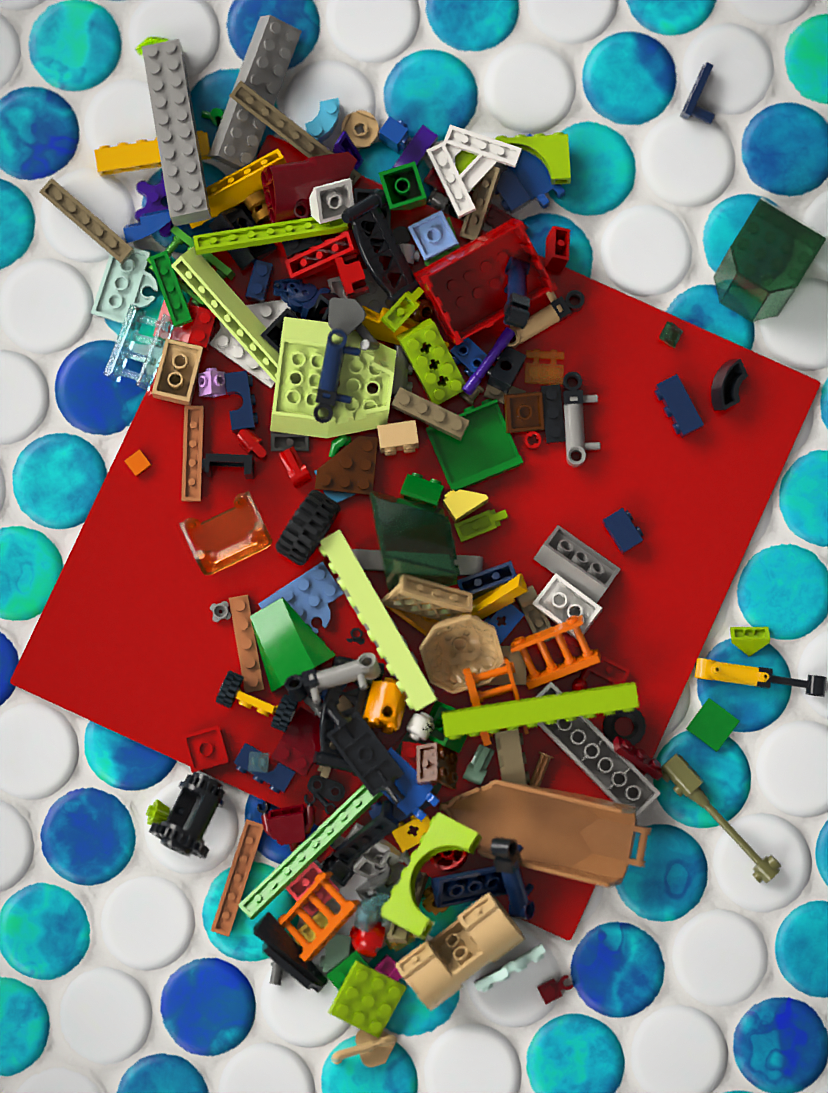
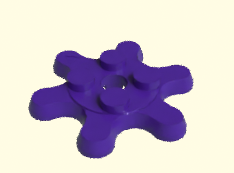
[135,171,173,237]

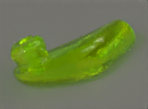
[135,37,170,56]

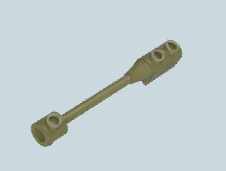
[661,752,781,883]

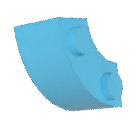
[305,98,340,143]

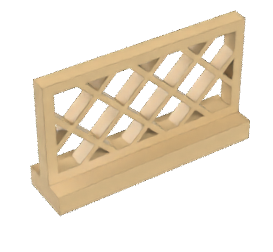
[382,574,473,621]

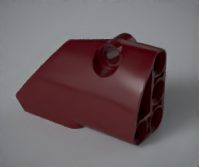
[261,152,357,223]

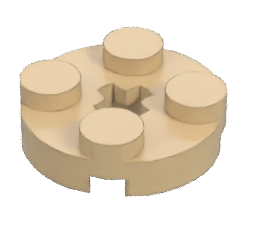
[341,110,379,149]

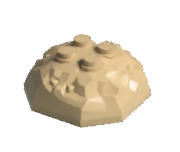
[420,614,505,694]

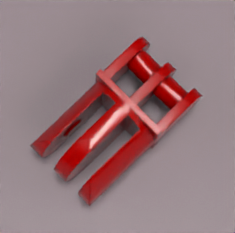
[237,428,267,460]

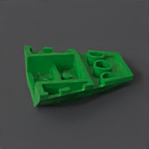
[250,597,336,693]

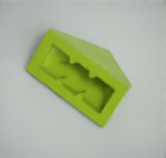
[730,627,770,657]

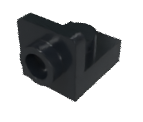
[321,854,355,887]

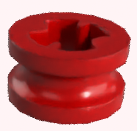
[524,431,542,450]

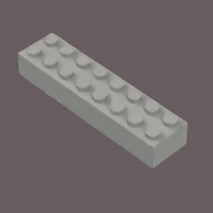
[208,15,302,170]
[536,682,661,817]

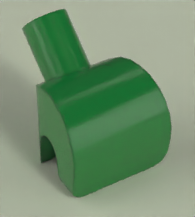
[201,108,225,127]

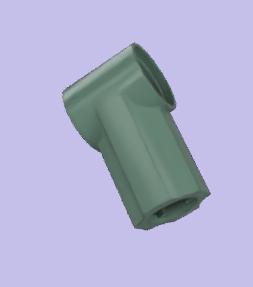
[462,744,494,786]

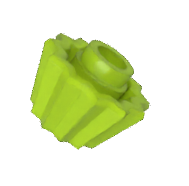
[146,799,170,825]

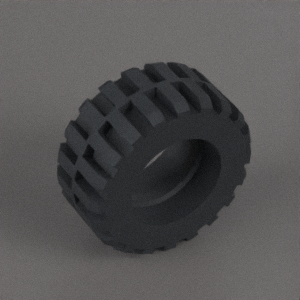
[275,490,341,565]

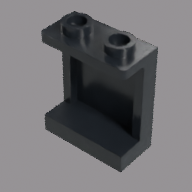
[202,453,255,479]

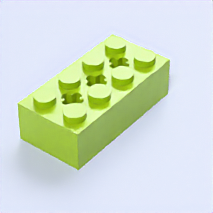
[396,318,466,405]

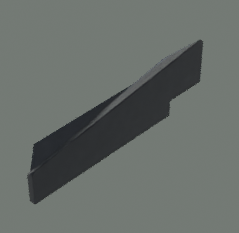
[253,912,328,993]

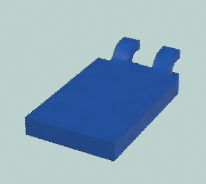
[506,133,566,209]
[381,747,440,821]

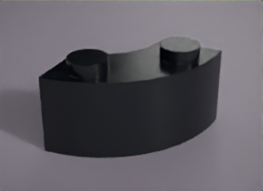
[711,359,748,411]

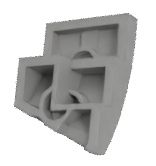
[340,823,404,879]

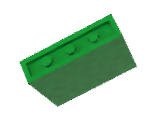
[426,398,523,492]

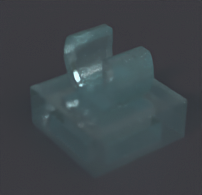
[248,752,269,773]

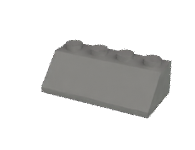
[534,525,620,603]

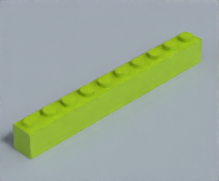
[441,682,639,740]

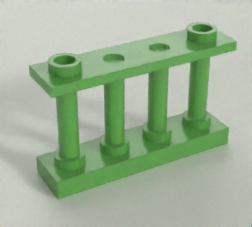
[146,226,236,309]

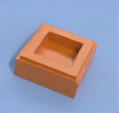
[125,449,151,477]

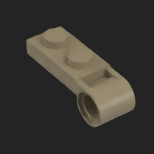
[516,585,555,643]

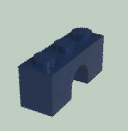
[224,370,259,433]
[234,743,296,794]

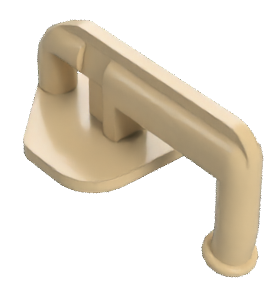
[331,1030,397,1068]

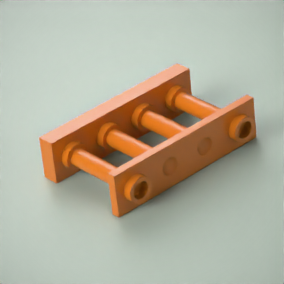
[510,615,601,690]
[462,657,529,746]
[277,872,362,962]

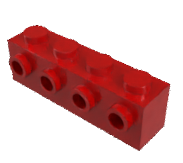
[285,230,360,280]

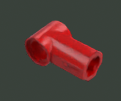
[279,447,312,487]

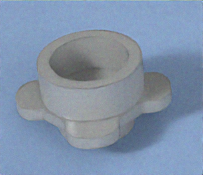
[210,601,231,622]

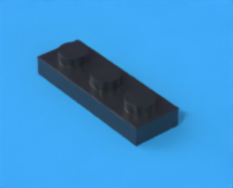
[541,384,566,444]

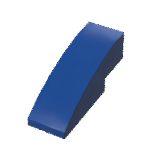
[123,209,171,243]

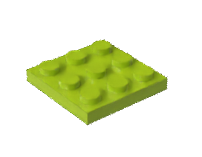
[328,960,407,1038]

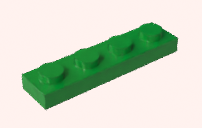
[149,250,193,328]

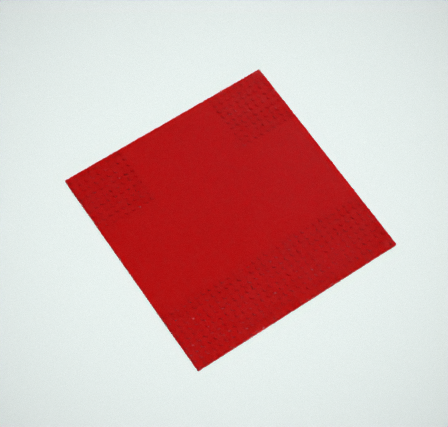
[10,135,820,941]

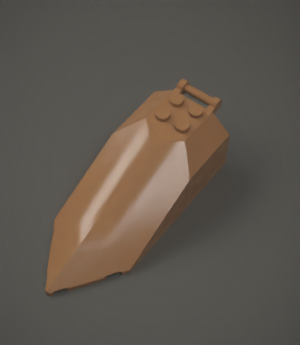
[439,780,651,887]

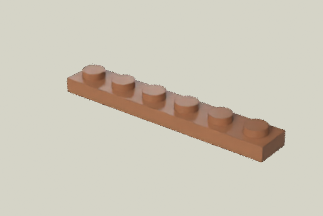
[211,819,264,937]

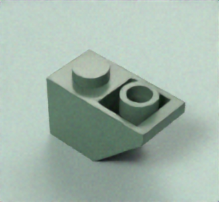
[320,933,351,972]

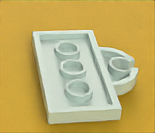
[91,247,158,326]
[474,944,546,992]

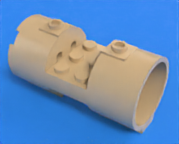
[395,892,525,1011]

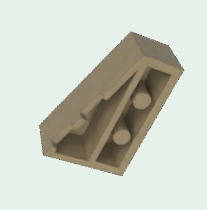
[494,729,530,785]

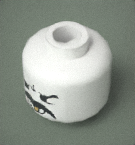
[406,712,435,742]

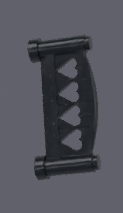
[341,188,420,309]
[313,656,385,776]

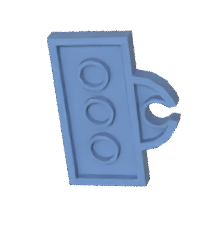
[258,562,344,634]

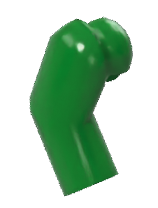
[328,435,352,458]

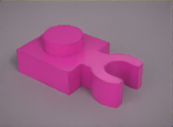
[374,954,402,981]

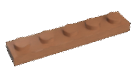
[181,405,204,502]
[229,595,264,693]

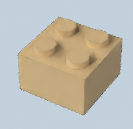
[377,420,419,456]

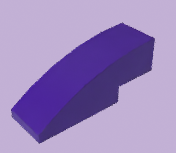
[392,125,438,168]

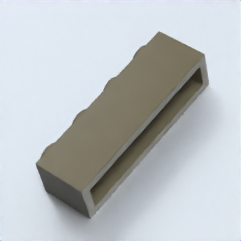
[391,387,469,441]

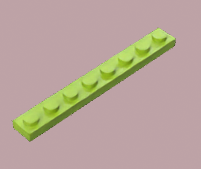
[193,217,348,255]

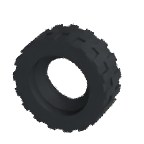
[603,708,646,746]

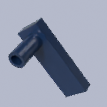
[680,62,715,124]

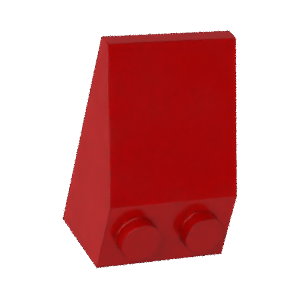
[153,300,218,352]

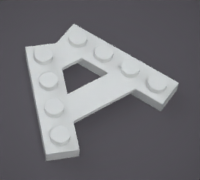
[426,125,522,218]
[210,300,296,389]

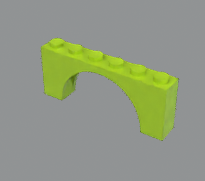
[455,132,571,190]
[381,812,482,940]

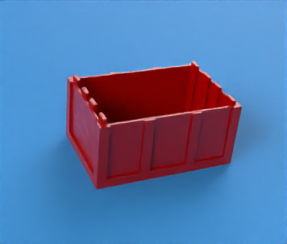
[413,218,558,345]

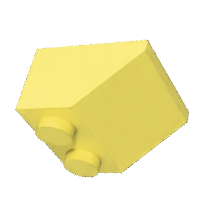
[443,489,488,523]

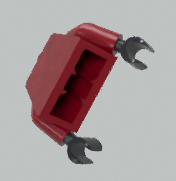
[257,794,316,852]

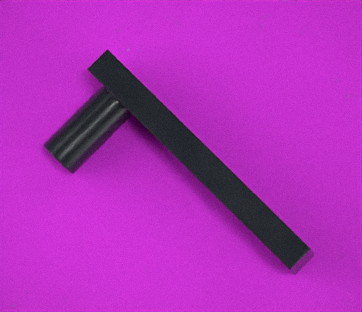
[333,800,399,865]

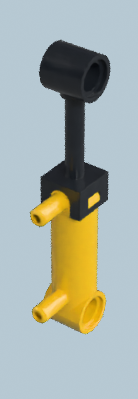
[695,658,827,697]

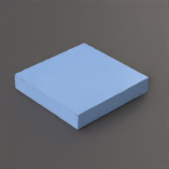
[408,210,459,261]

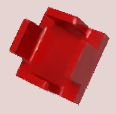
[335,253,370,299]

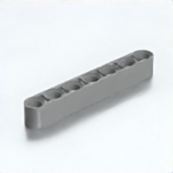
[351,549,483,576]

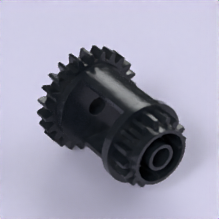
[149,772,225,859]

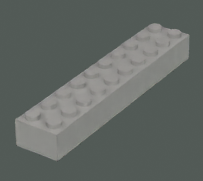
[142,39,212,227]

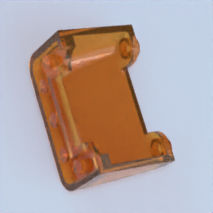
[179,491,272,575]

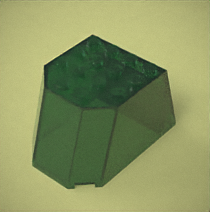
[713,197,827,322]

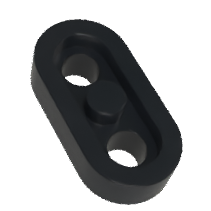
[307,775,345,801]

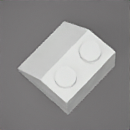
[309,178,354,224]

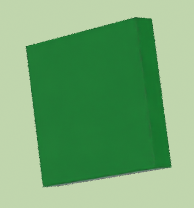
[686,698,740,752]

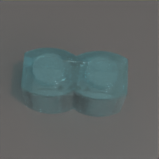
[354,892,390,932]

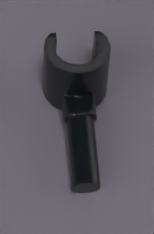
[314,792,336,815]

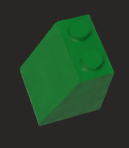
[378,161,427,210]

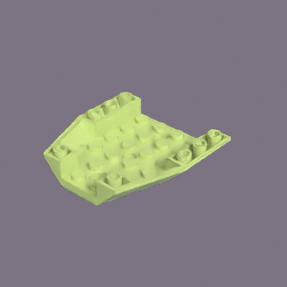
[270,317,396,438]

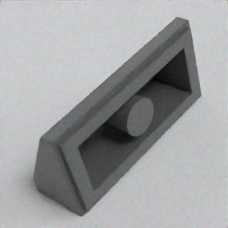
[271,431,309,451]

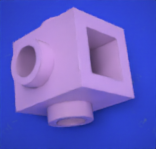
[198,368,226,397]

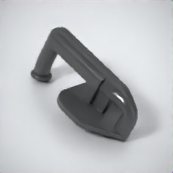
[328,298,380,351]
[356,850,422,904]

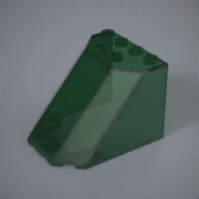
[370,491,460,593]

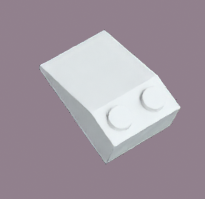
[532,573,602,640]

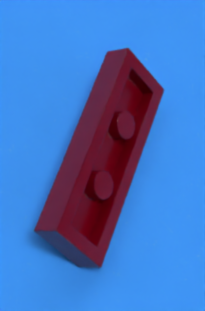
[613,736,663,781]

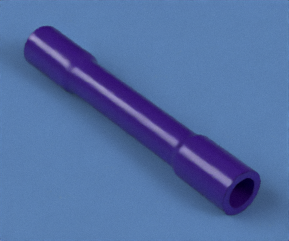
[462,327,515,395]

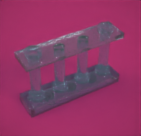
[103,304,174,391]

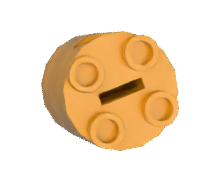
[363,677,408,734]

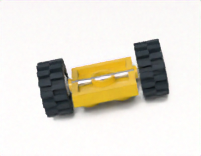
[216,670,298,732]

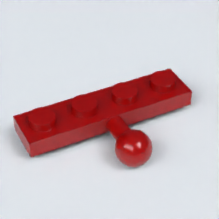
[553,636,631,691]

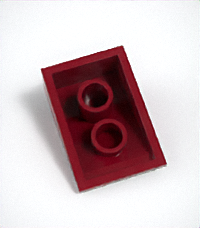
[271,707,334,777]

